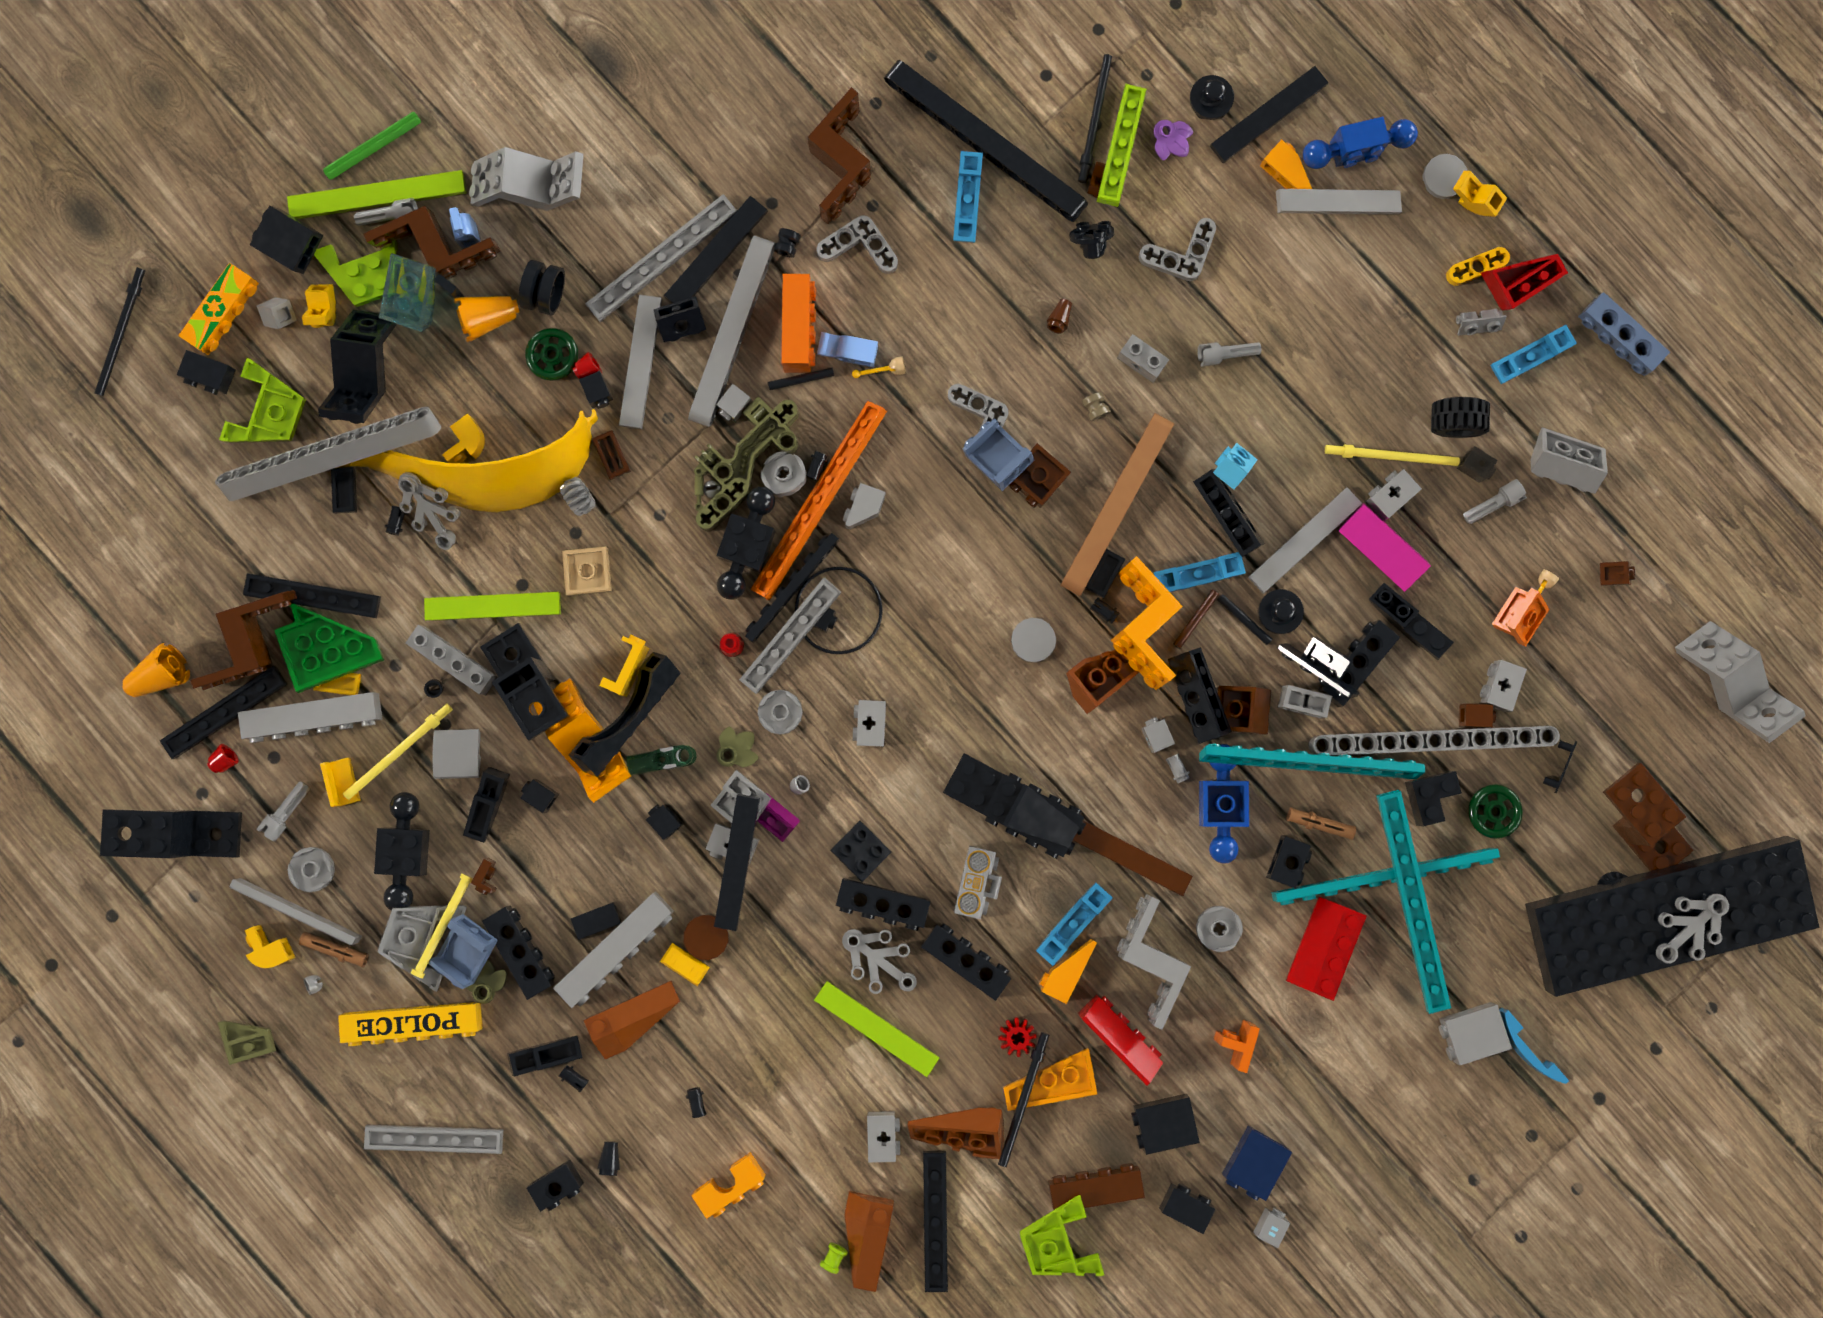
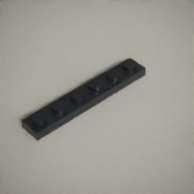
[745,533,839,643]

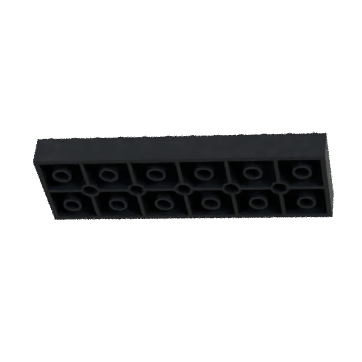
[1525,836,1820,997]

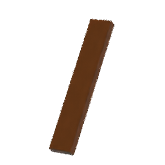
[1072,821,1193,896]

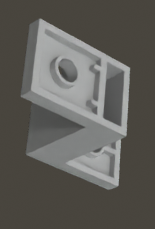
[469,147,584,211]
[1675,621,1805,743]
[1117,894,1191,1030]

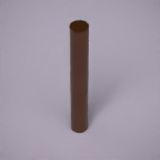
[1173,590,1219,649]

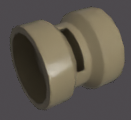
[1082,392,1111,422]

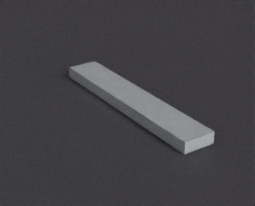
[1276,189,1402,214]
[619,295,662,429]
[1248,487,1362,593]
[739,578,842,694]
[229,878,362,945]
[364,1125,503,1154]

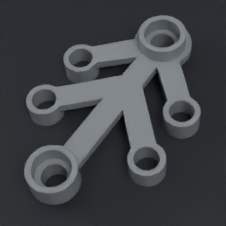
[398,472,460,550]
[1656,894,1729,963]
[842,929,917,994]

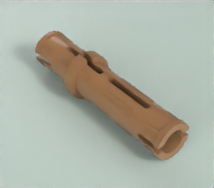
[1286,807,1356,840]
[299,932,369,968]

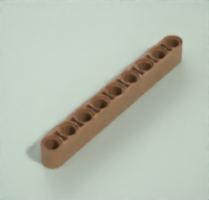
[1060,413,1175,596]

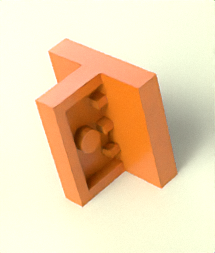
[1492,587,1550,647]
[1214,1020,1260,1073]

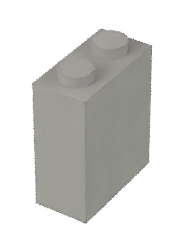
[1439,1002,1512,1065]

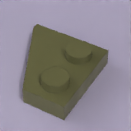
[218,1020,276,1065]

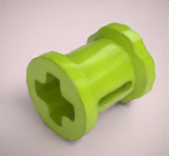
[820,1242,848,1274]

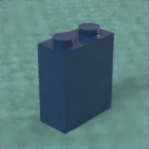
[1222,1125,1292,1201]

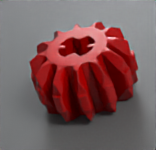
[998,1017,1037,1057]

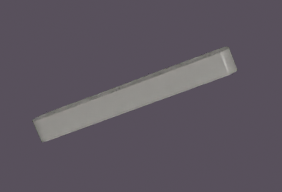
[688,236,775,427]

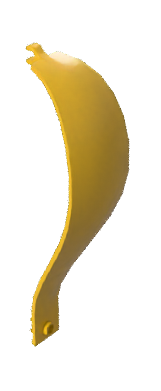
[336,409,598,512]

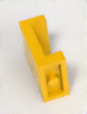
[599,634,650,697]

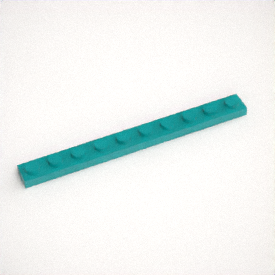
[1199,744,1425,779]
[1376,790,1451,1014]
[1271,847,1500,905]

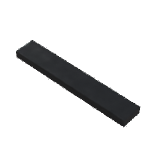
[1210,66,1328,163]
[664,195,768,303]
[243,573,381,619]
[160,666,288,759]
[714,794,760,931]
[923,1151,948,1292]

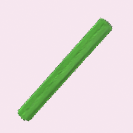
[323,112,421,180]

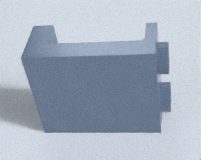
[963,418,1034,491]
[428,914,498,989]

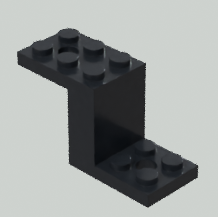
[318,310,397,424]
[480,623,569,741]
[100,809,242,858]

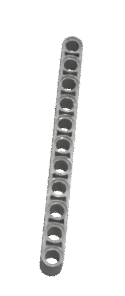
[215,406,441,501]
[1308,726,1560,755]

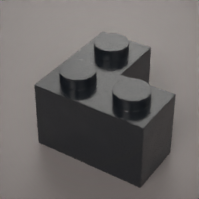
[1405,771,1462,827]

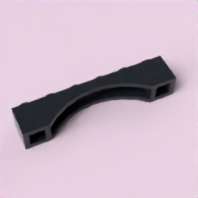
[569,652,681,777]

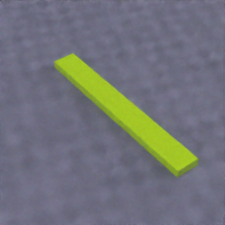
[287,170,467,219]

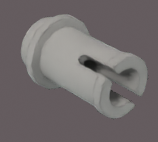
[1165,753,1190,784]

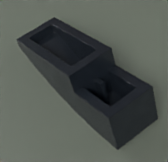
[463,767,510,843]
[507,1035,583,1077]

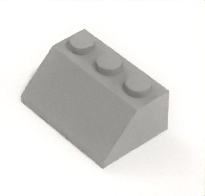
[1530,427,1608,494]

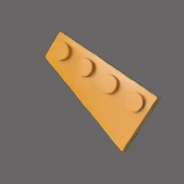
[1003,1048,1097,1111]

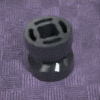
[773,228,801,258]

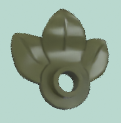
[717,726,759,767]
[466,959,507,1004]

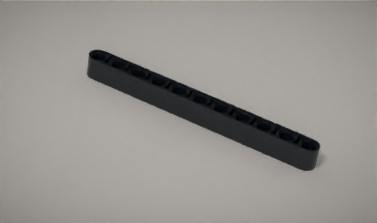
[884,60,1088,222]

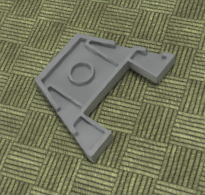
[377,905,467,992]

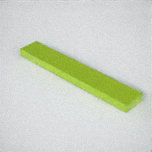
[1096,84,1147,207]
[424,592,561,621]
[814,981,940,1077]

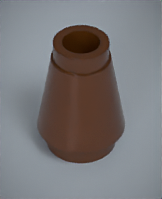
[1047,299,1072,334]

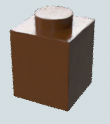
[1459,704,1496,728]

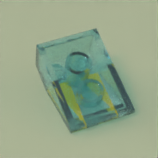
[379,253,436,332]

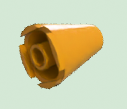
[454,296,519,342]
[122,643,190,697]

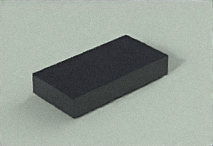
[434,274,464,299]
[331,467,357,514]
[1085,549,1125,599]
[571,902,622,940]

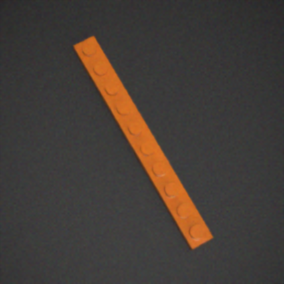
[750,401,887,601]

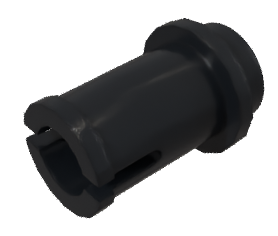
[806,451,828,481]
[385,506,405,536]
[1090,597,1120,624]
[559,1065,589,1092]
[686,1087,707,1118]

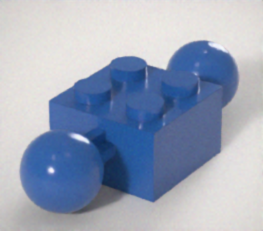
[1303,117,1418,169]
[1199,744,1249,864]

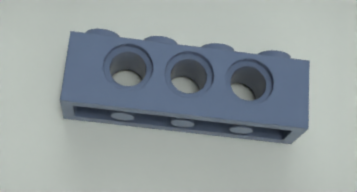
[1578,292,1670,376]

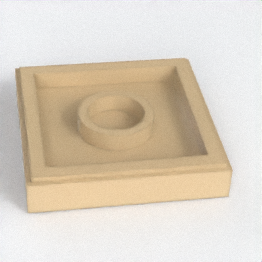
[562,546,612,596]

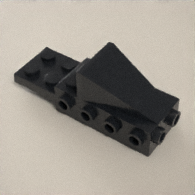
[943,753,1086,859]

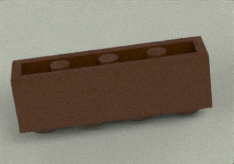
[1048,1163,1145,1210]

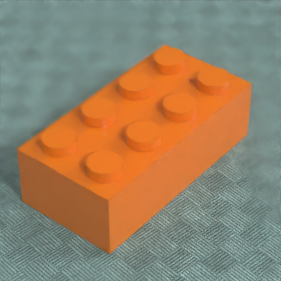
[782,274,816,373]

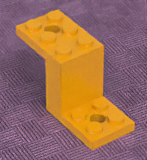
[1111,556,1183,690]
[533,678,631,803]

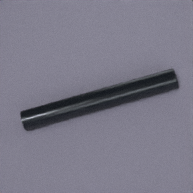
[768,367,834,391]
[1217,594,1273,645]

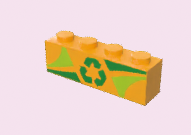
[178,263,259,356]

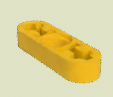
[1446,247,1510,286]

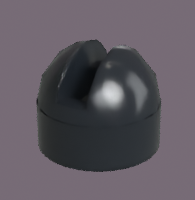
[424,679,444,698]

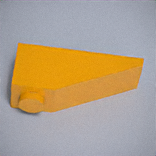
[1260,139,1312,189]
[1039,939,1097,1004]

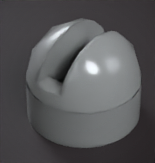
[704,480,721,499]
[790,775,810,795]
[304,975,323,995]

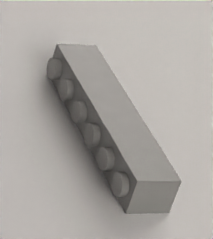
[238,692,383,743]
[553,892,674,1008]

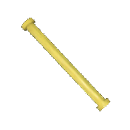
[411,873,473,979]

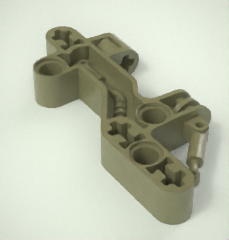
[694,397,799,532]

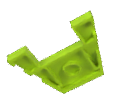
[314,240,398,307]
[219,358,306,443]
[1020,1195,1104,1276]

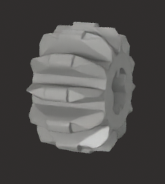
[560,477,595,516]

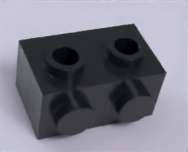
[177,350,236,395]
[1159,1183,1216,1234]

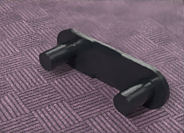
[1543,740,1577,794]

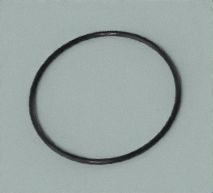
[795,567,883,654]

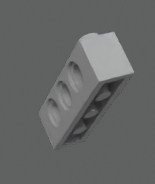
[406,624,498,695]

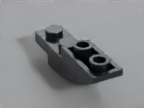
[1369,583,1454,660]

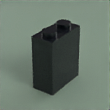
[250,205,324,274]
[1131,1094,1200,1155]

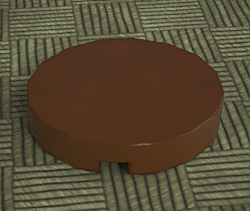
[684,915,729,960]

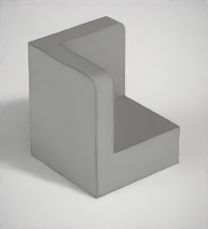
[256,297,297,329]

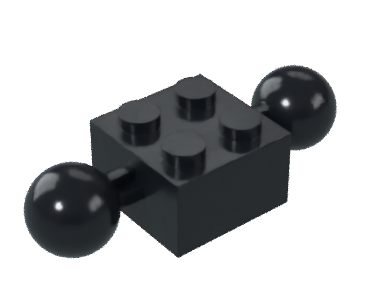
[716,487,776,600]
[374,792,430,911]

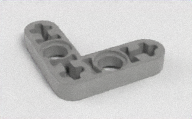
[817,215,898,274]
[1139,218,1216,281]
[948,384,1008,433]

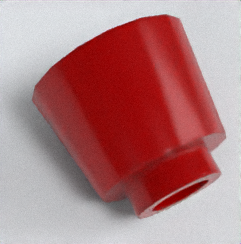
[573,352,602,379]
[719,632,744,657]
[207,744,239,773]

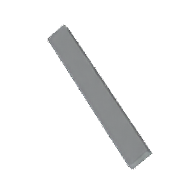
[585,194,737,322]

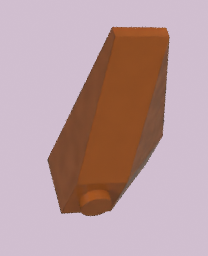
[1066,641,1157,714]
[583,980,680,1059]
[907,1107,1004,1159]
[844,1191,894,1292]

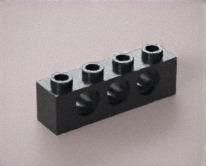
[1193,469,1265,557]
[1318,620,1400,707]
[1168,647,1232,744]
[836,878,931,931]
[482,906,555,1000]
[921,923,1011,1001]

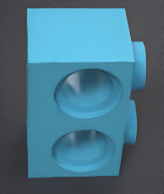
[1213,443,1258,489]

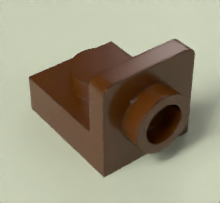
[1600,561,1635,586]
[471,858,497,895]

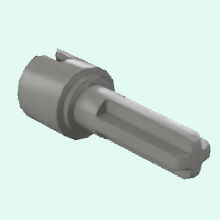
[354,198,418,226]
[1197,342,1261,367]
[1463,479,1527,524]
[256,782,310,842]

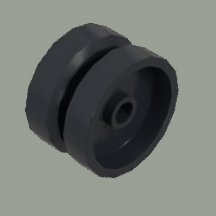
[518,260,565,316]

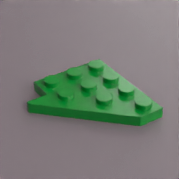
[274,603,384,693]

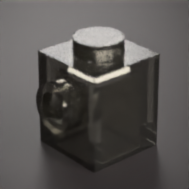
[1457,446,1498,483]

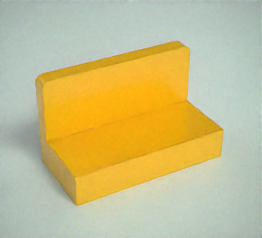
[320,758,361,807]

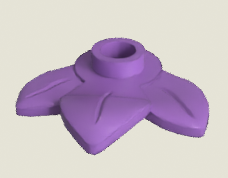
[1154,120,1193,161]

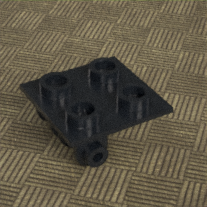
[830,821,891,882]

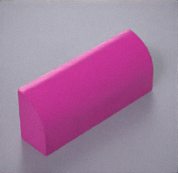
[1339,503,1431,592]

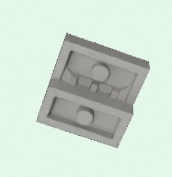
[433,729,481,779]
[710,770,771,823]

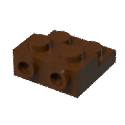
[1008,443,1071,508]

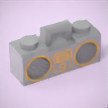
[954,846,1002,919]

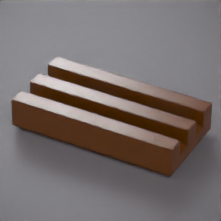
[592,430,631,480]

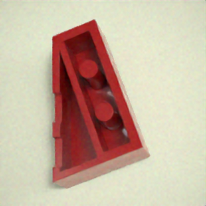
[1480,254,1568,311]

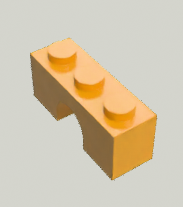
[691,1152,766,1219]

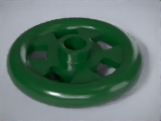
[525,328,578,381]
[1468,784,1523,839]

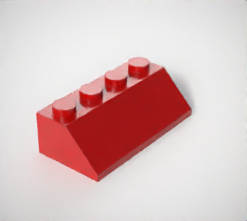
[1285,896,1367,1001]
[1078,994,1163,1086]

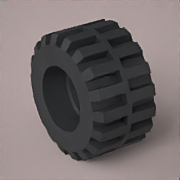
[1431,397,1490,438]

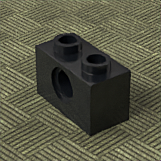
[653,296,706,343]
[1266,835,1312,888]
[526,1160,584,1212]

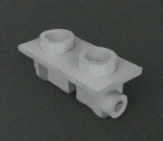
[1456,308,1507,336]

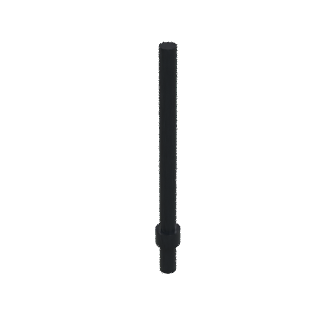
[1078,54,1112,183]
[94,267,146,396]
[998,1032,1050,1167]

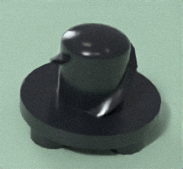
[1189,75,1234,120]
[1069,221,1114,259]
[1257,589,1304,634]

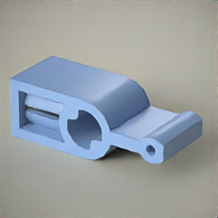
[449,207,481,249]
[817,332,878,368]

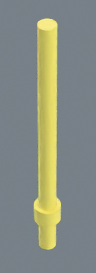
[1325,444,1460,466]
[343,703,453,800]

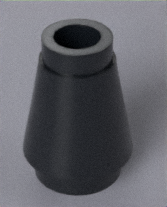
[597,1142,620,1176]

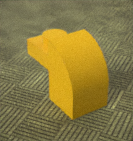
[1453,171,1507,217]
[302,284,336,328]
[442,414,485,463]
[245,925,296,968]

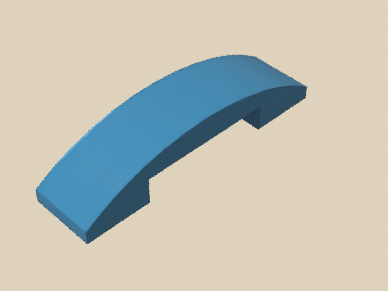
[953,151,983,243]
[1490,325,1577,384]
[1153,552,1246,592]
[1036,882,1113,966]
[1499,1008,1569,1084]

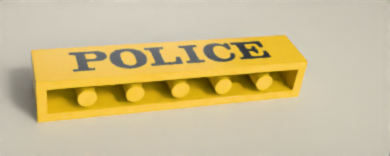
[338,1002,482,1046]

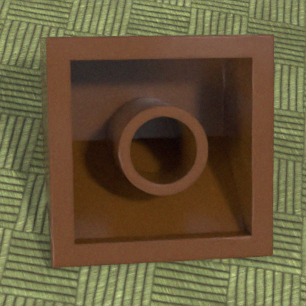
[1218,686,1271,735]

